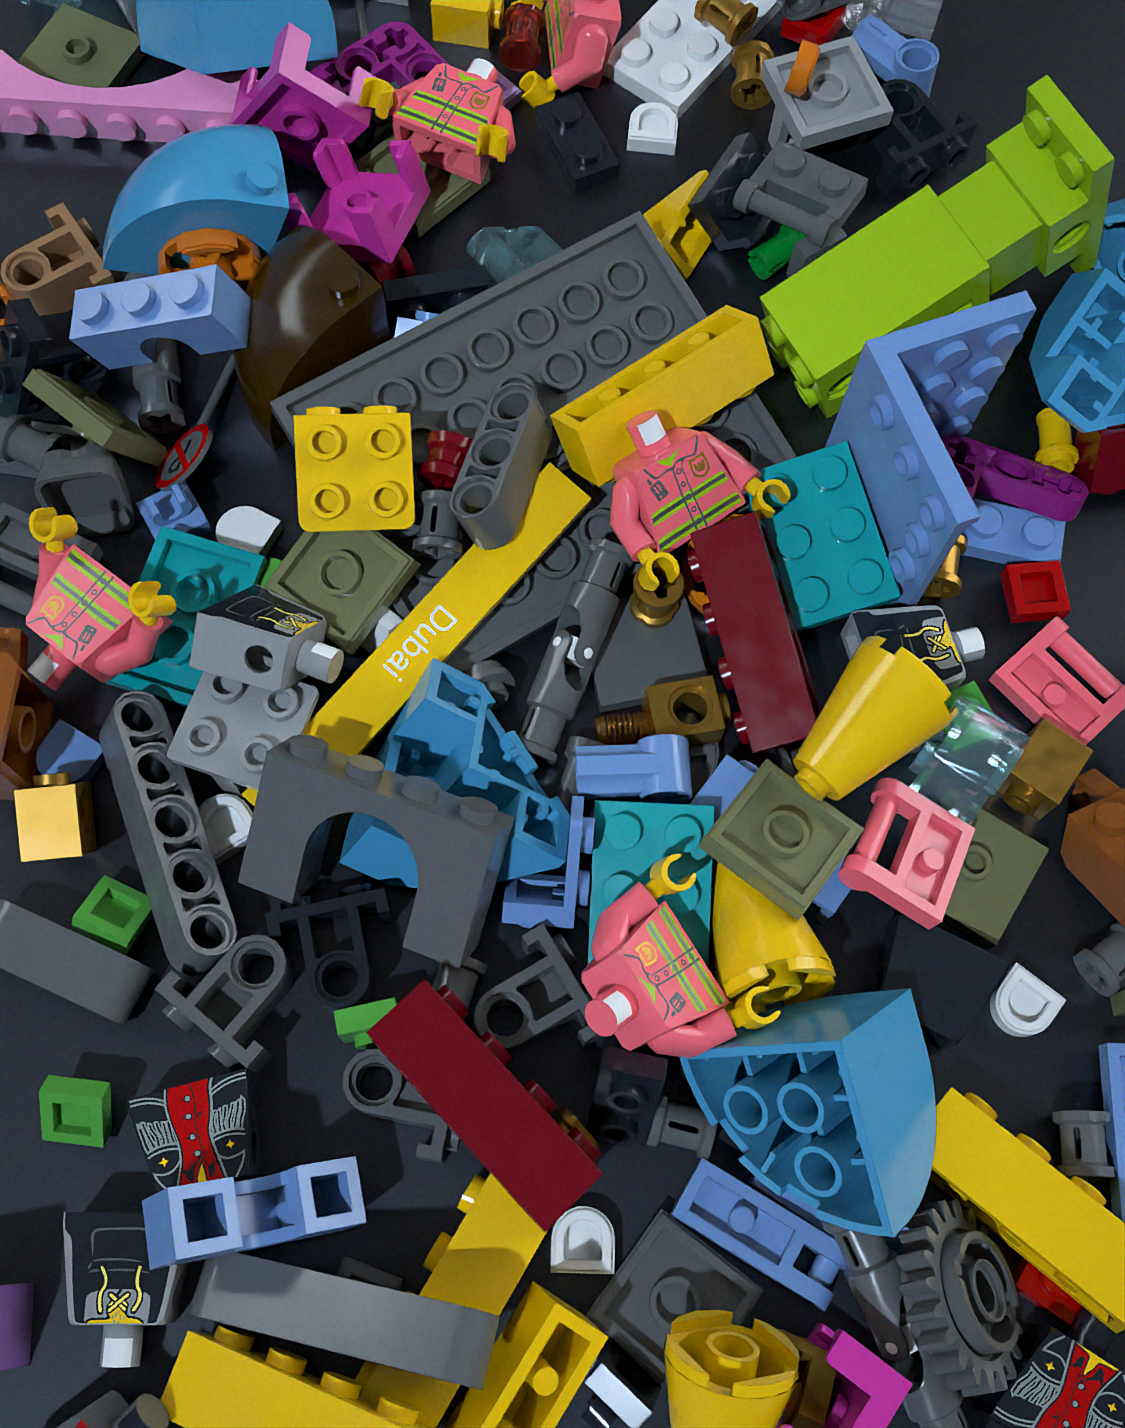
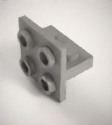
[167,671,319,799]

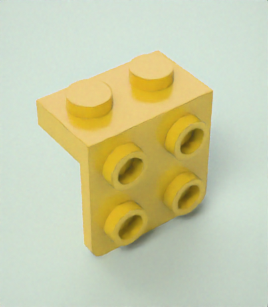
[293,405,415,533]

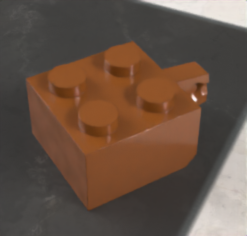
[0,627,54,801]
[1060,768,1125,927]

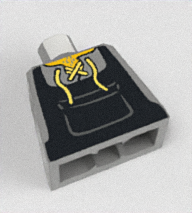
[189,584,344,692]
[840,605,985,691]
[63,1212,192,1368]

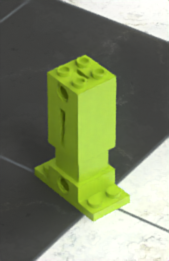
[759,75,1115,419]

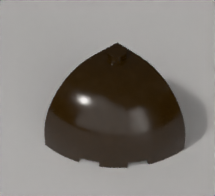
[234,225,390,452]

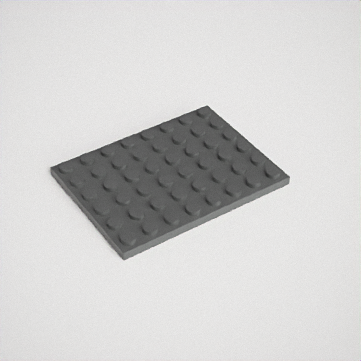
[270,210,797,673]

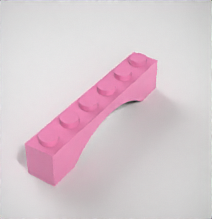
[0,50,248,143]

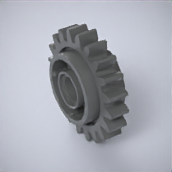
[896,1200,1023,1397]

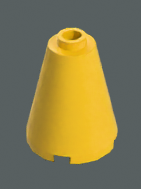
[793,636,958,801]
[711,861,836,1014]
[664,1310,800,1428]

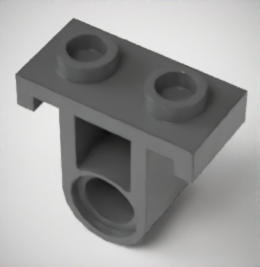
[474,923,603,1055]
[155,935,295,1074]
[342,1049,460,1164]

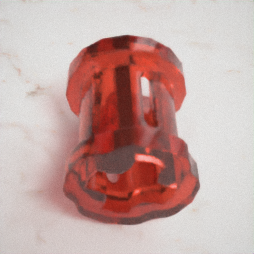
[498,3,545,72]

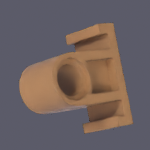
[0,202,123,316]

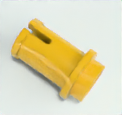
[1035,407,1079,474]

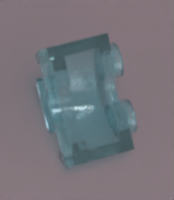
[467,226,563,284]
[908,695,1031,825]

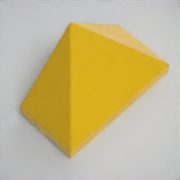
[643,170,712,280]

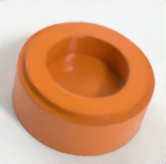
[784,39,821,97]

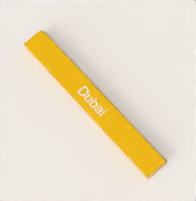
[241,462,592,806]

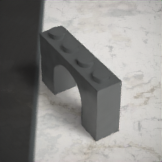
[238,735,515,969]

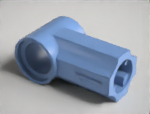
[851,14,940,98]
[575,734,692,804]

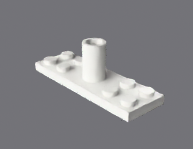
[603,0,780,119]

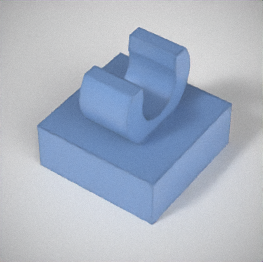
[136,480,212,540]

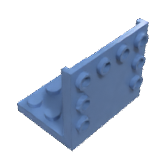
[825,290,1037,608]

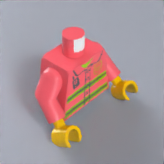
[511,0,622,109]
[358,58,516,185]
[610,410,791,591]
[26,507,177,691]
[581,854,780,1058]

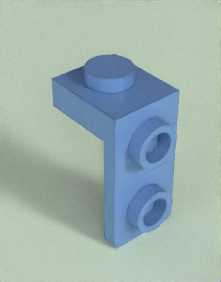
[502,796,595,929]

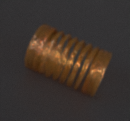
[595,711,650,745]

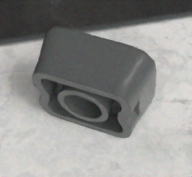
[34,445,135,538]

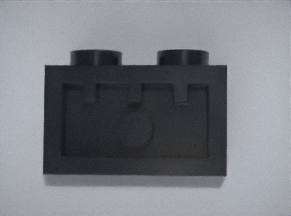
[687,132,771,251]

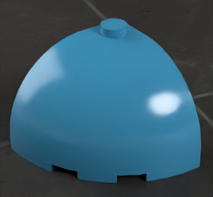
[135,0,338,75]
[103,124,289,275]
[679,988,936,1237]

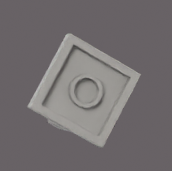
[760,36,894,150]

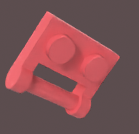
[989,616,1125,745]
[838,778,975,930]

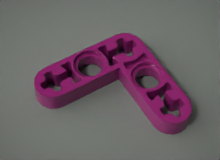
[309,21,449,94]
[941,435,1089,521]

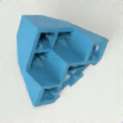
[1029,267,1125,433]
[339,658,570,888]

